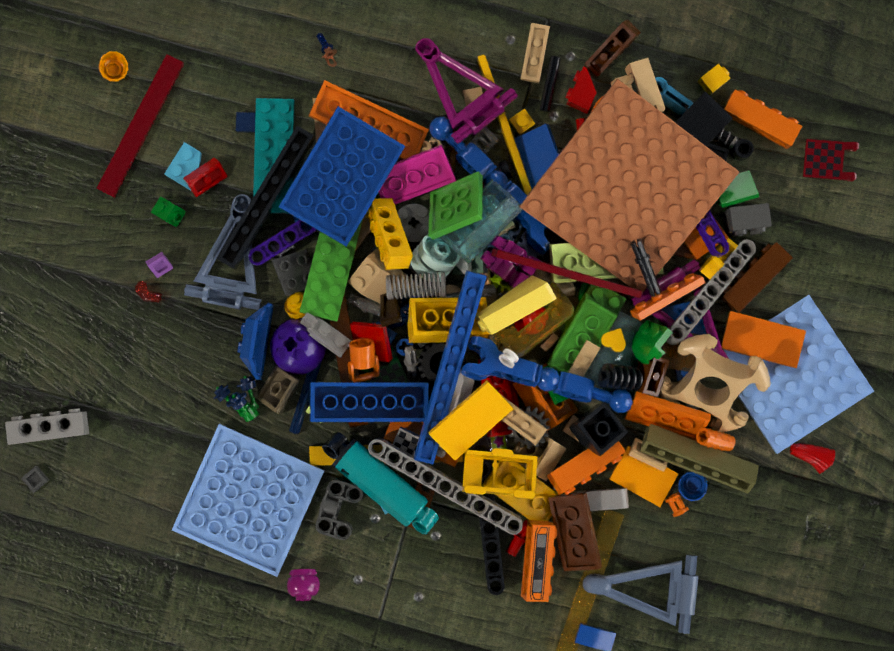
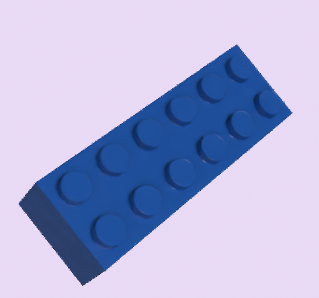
[310,382,429,422]

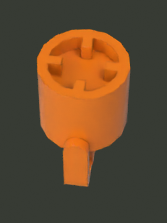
[348,338,380,383]

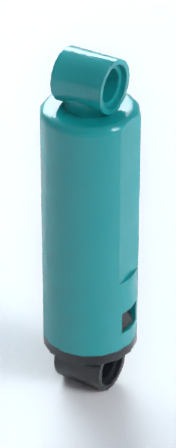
[322,432,439,535]

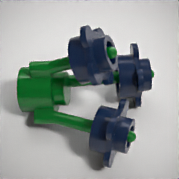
[214,376,259,422]

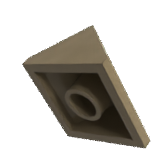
[256,366,301,414]

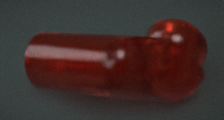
[135,281,161,303]

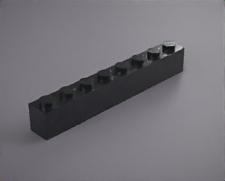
[217,126,315,270]

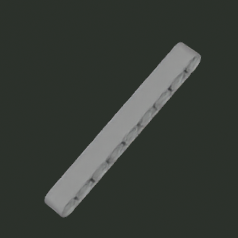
[368,437,523,535]

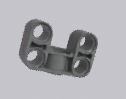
[315,478,364,540]

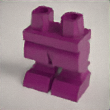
[480,236,542,288]

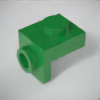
[151,196,186,227]

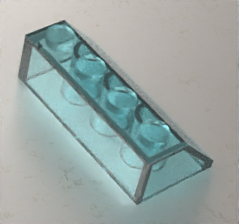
[441,179,523,264]

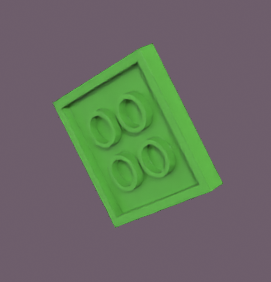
[428,171,483,240]

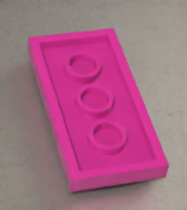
[378,145,456,205]

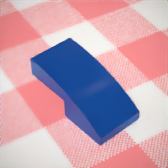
[574,623,616,651]

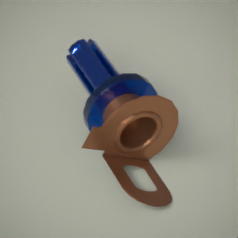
[316,33,337,67]

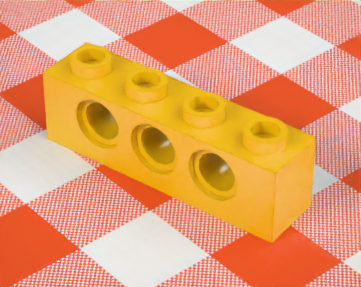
[366,198,413,270]

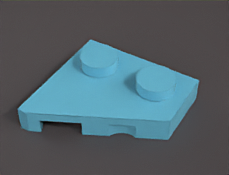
[164,142,202,191]

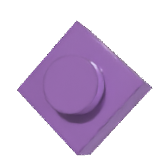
[146,252,173,278]

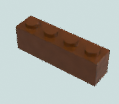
[719,242,793,313]

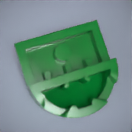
[632,320,673,364]

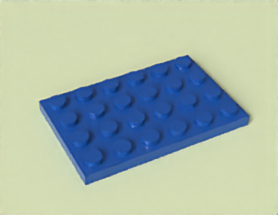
[279,106,405,247]

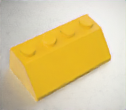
[407,297,490,343]

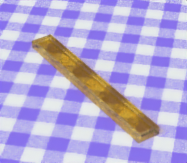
[555,510,624,651]

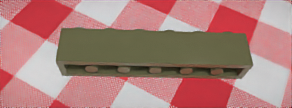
[640,424,759,494]

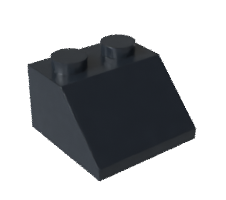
[569,402,628,456]

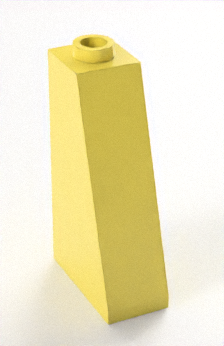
[476,276,557,335]

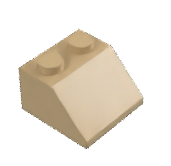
[513,436,566,481]

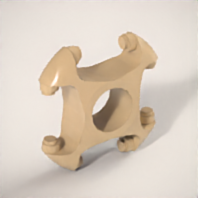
[659,334,771,432]

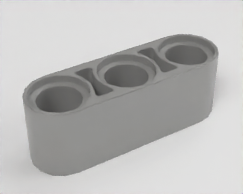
[571,488,629,511]

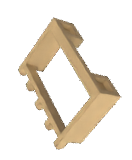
[610,58,665,112]

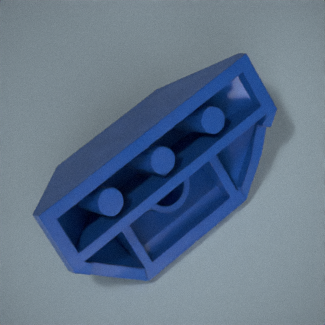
[238,303,274,380]

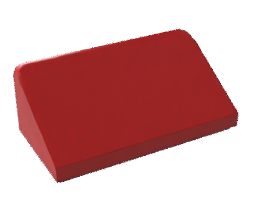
[183,158,228,197]

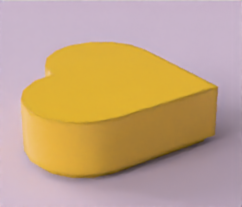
[601,328,626,352]

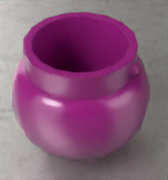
[287,569,320,601]

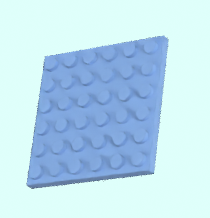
[723,295,874,454]
[172,424,325,577]

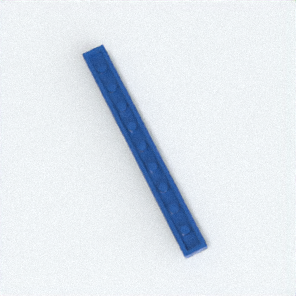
[414,270,487,464]

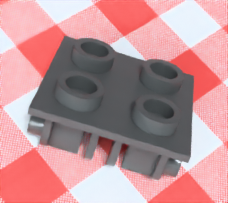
[272,249,312,296]

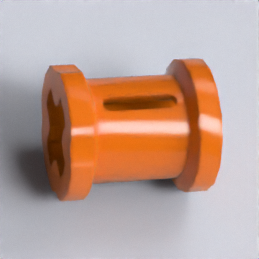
[665,492,689,517]

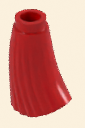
[790,443,835,474]

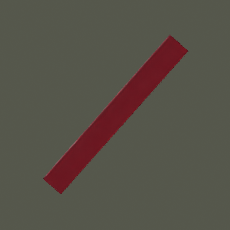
[96,54,184,198]
[491,249,642,298]

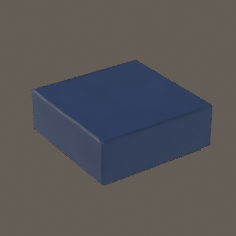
[236,112,256,133]

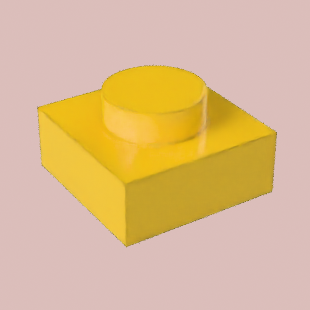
[509,108,535,136]

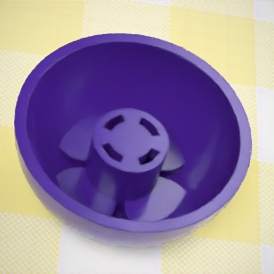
[270,318,326,375]

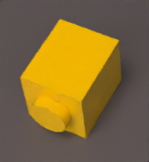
[698,64,730,95]

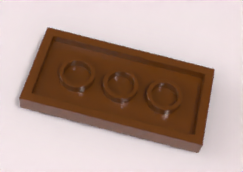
[548,492,602,571]

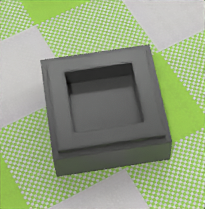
[21,466,49,493]

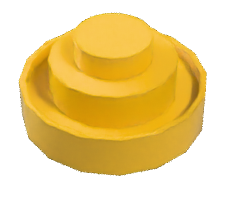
[284,292,305,319]

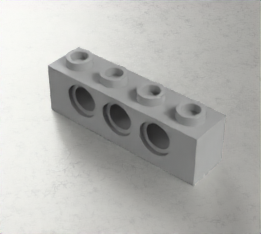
[5,408,89,445]

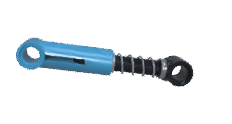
[655,77,754,161]

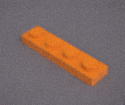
[630,273,706,321]

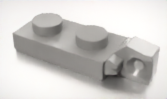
[300,312,351,357]

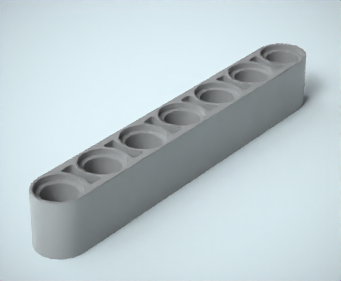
[667,239,756,345]

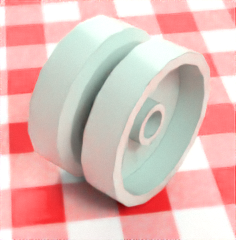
[411,233,460,282]

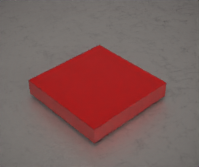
[350,321,393,362]

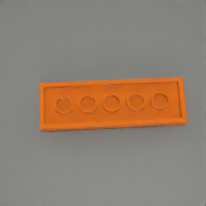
[309,80,429,160]

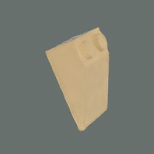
[348,249,419,303]

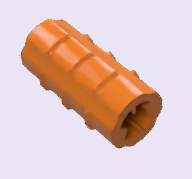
[696,428,735,452]

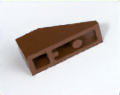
[585,19,641,77]

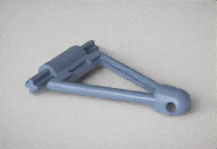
[184,194,262,310]
[583,555,699,634]

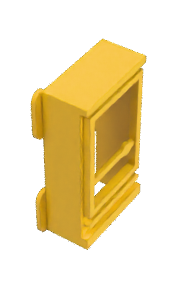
[462,448,538,499]

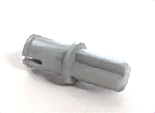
[404,345,419,377]

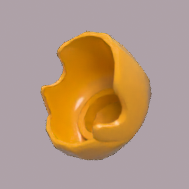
[99,51,128,82]

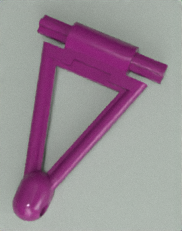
[415,38,518,144]
[632,259,729,359]

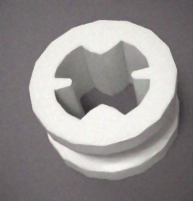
[499,349,519,368]

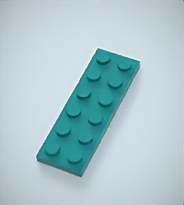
[253,98,295,213]

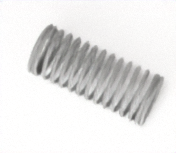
[386,272,446,300]

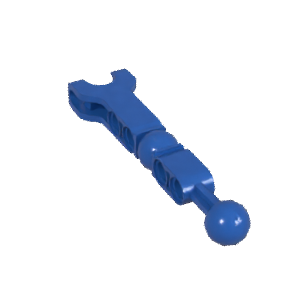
[429,116,559,254]
[461,336,633,413]

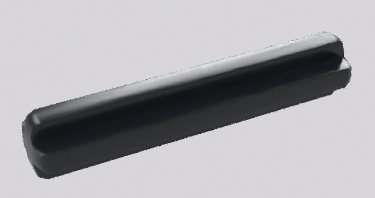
[539,56,561,112]

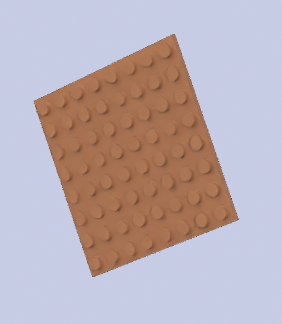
[519,78,739,292]

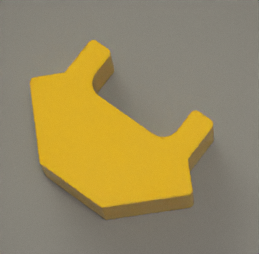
[699,238,738,280]

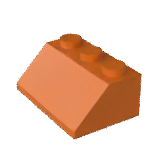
[513,363,578,431]

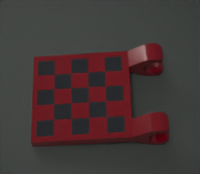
[803,139,859,182]

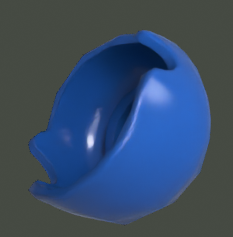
[678,472,708,501]

